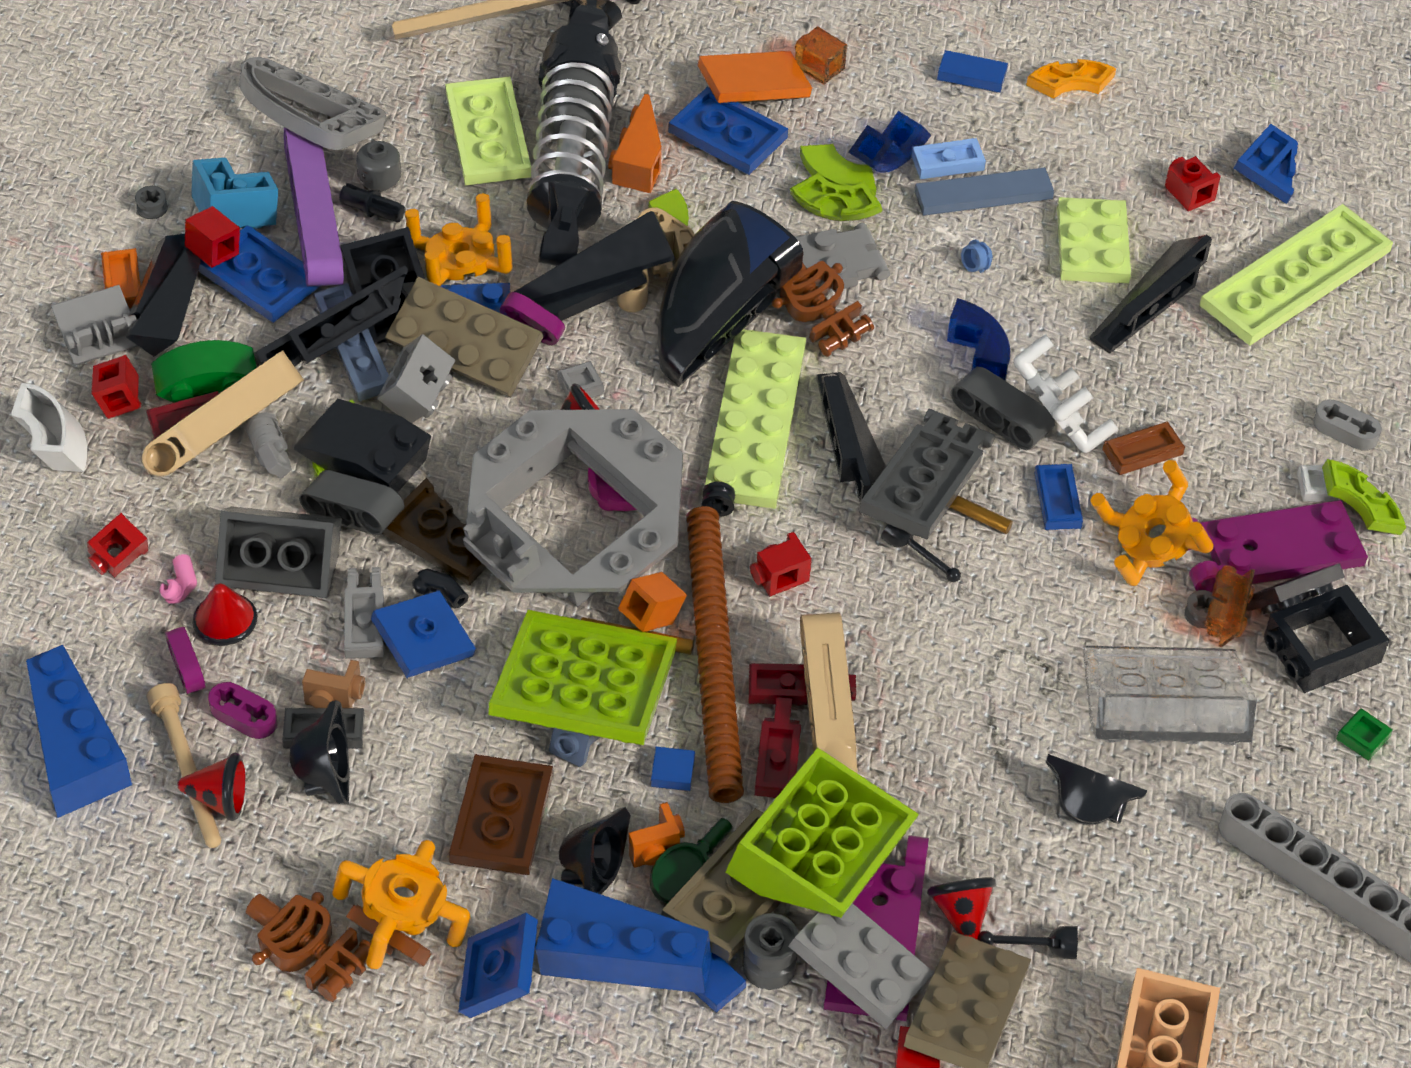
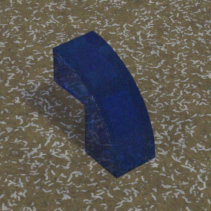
[848,111,931,173]
[947,298,1010,381]

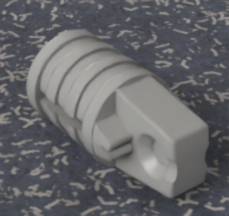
[245,412,292,478]

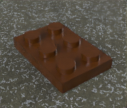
[449,754,553,875]

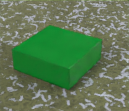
[1336,708,1393,761]

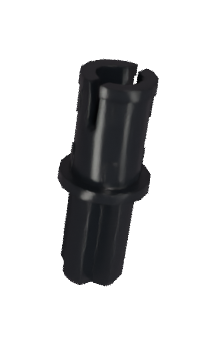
[339,183,406,222]

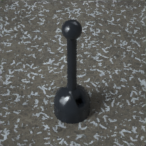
[881,524,961,583]
[978,926,1078,959]

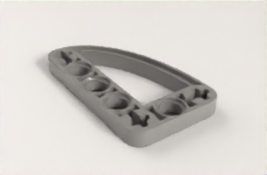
[239,57,386,150]

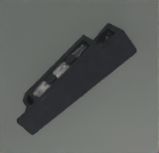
[514,211,675,321]
[126,234,201,357]
[1090,235,1212,354]
[254,265,408,367]
[816,372,886,504]

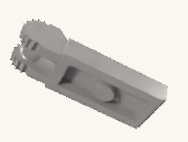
[344,567,384,659]

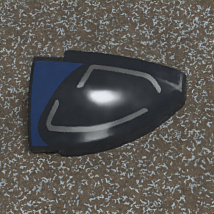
[658,201,804,387]

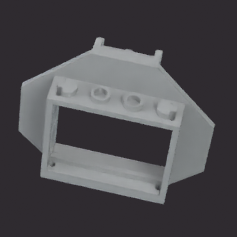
[463,409,683,607]

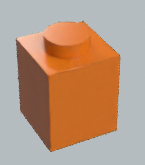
[618,572,687,632]

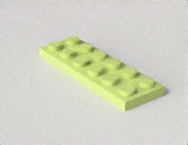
[1199,204,1393,346]
[705,329,806,509]

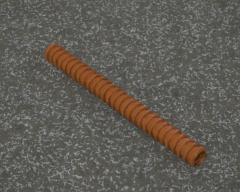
[686,506,744,803]

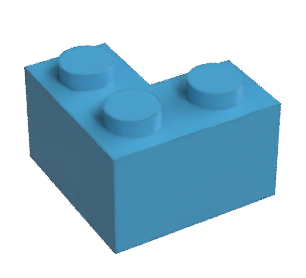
[191,157,278,229]

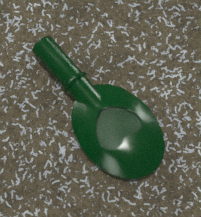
[649,818,733,904]

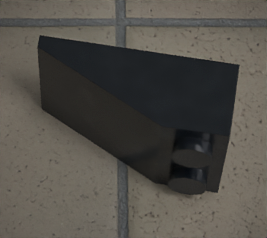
[341,227,425,344]
[294,398,431,493]

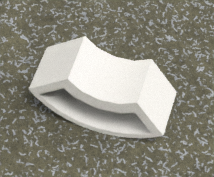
[11,383,87,472]

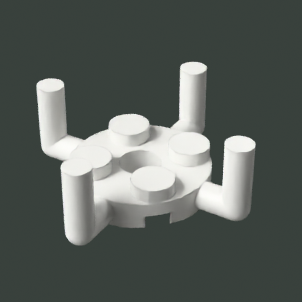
[1013,334,1119,453]

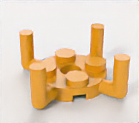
[405,193,512,286]
[1090,460,1214,586]
[332,840,470,969]

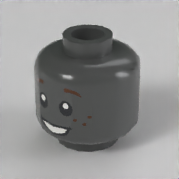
[356,141,401,192]

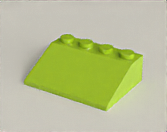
[725,748,919,918]

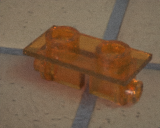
[1204,565,1255,648]

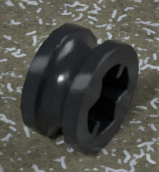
[702,482,735,517]

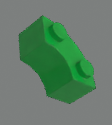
[151,340,257,403]

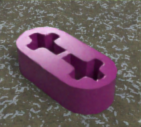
[500,292,565,345]
[165,626,206,694]
[208,682,277,739]

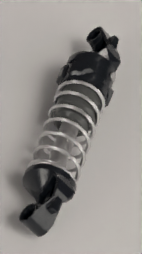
[527,0,621,266]

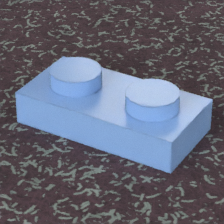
[911,138,986,179]

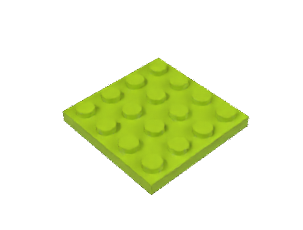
[488,610,677,745]

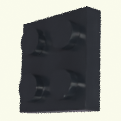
[1242,563,1345,614]

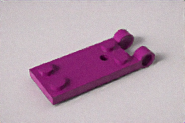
[1188,500,1368,592]
[823,835,929,1021]

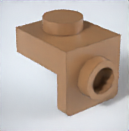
[302,660,365,708]

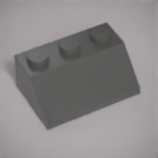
[215,506,342,598]

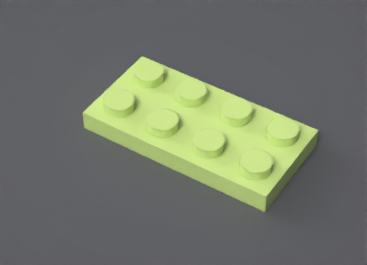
[445,76,531,185]

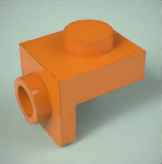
[629,802,685,868]

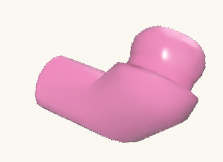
[160,554,197,604]

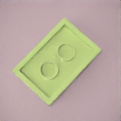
[1057,197,1131,284]

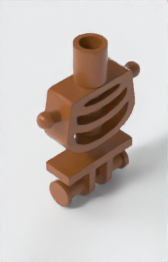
[772,261,874,357]
[246,892,371,1002]

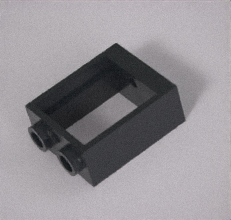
[1263,585,1390,693]

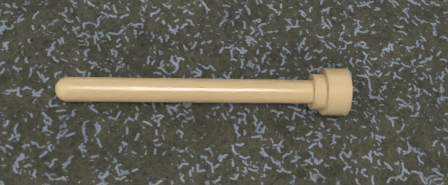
[146,683,221,848]

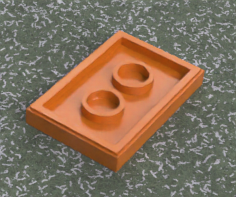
[698,51,812,103]

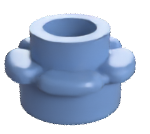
[961,239,993,273]

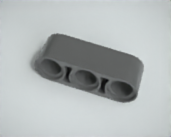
[951,366,1055,450]
[299,470,404,535]

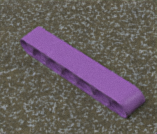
[284,127,344,286]

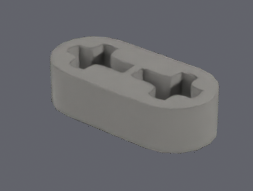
[1313,400,1382,451]

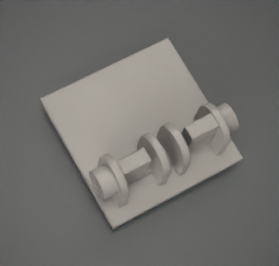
[51,285,137,366]

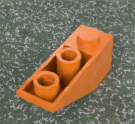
[608,94,662,193]

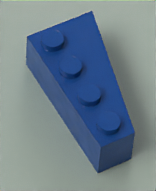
[26,645,132,818]
[535,878,712,994]

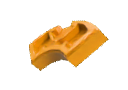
[1026,59,1116,99]

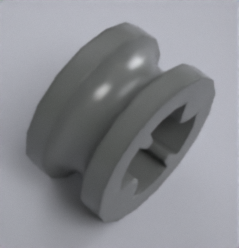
[135,185,168,219]
[1184,590,1221,628]

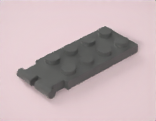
[859,409,995,540]

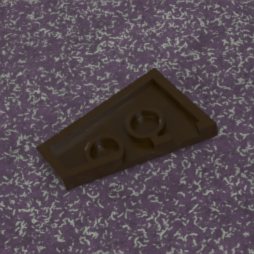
[382,477,487,586]

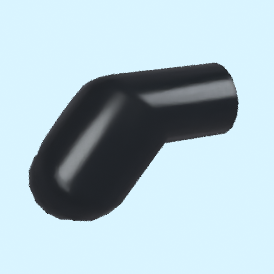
[412,568,469,608]

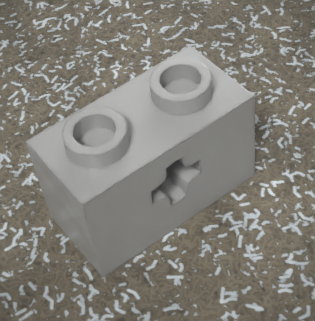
[377,334,455,423]

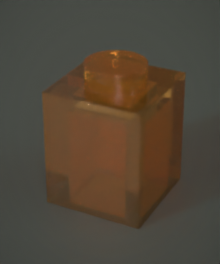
[795,26,847,84]

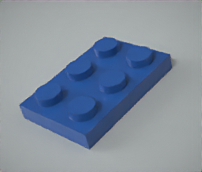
[668,86,788,175]
[199,225,320,323]

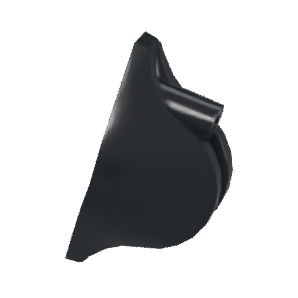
[289,700,350,805]
[1045,754,1147,825]
[559,807,631,894]

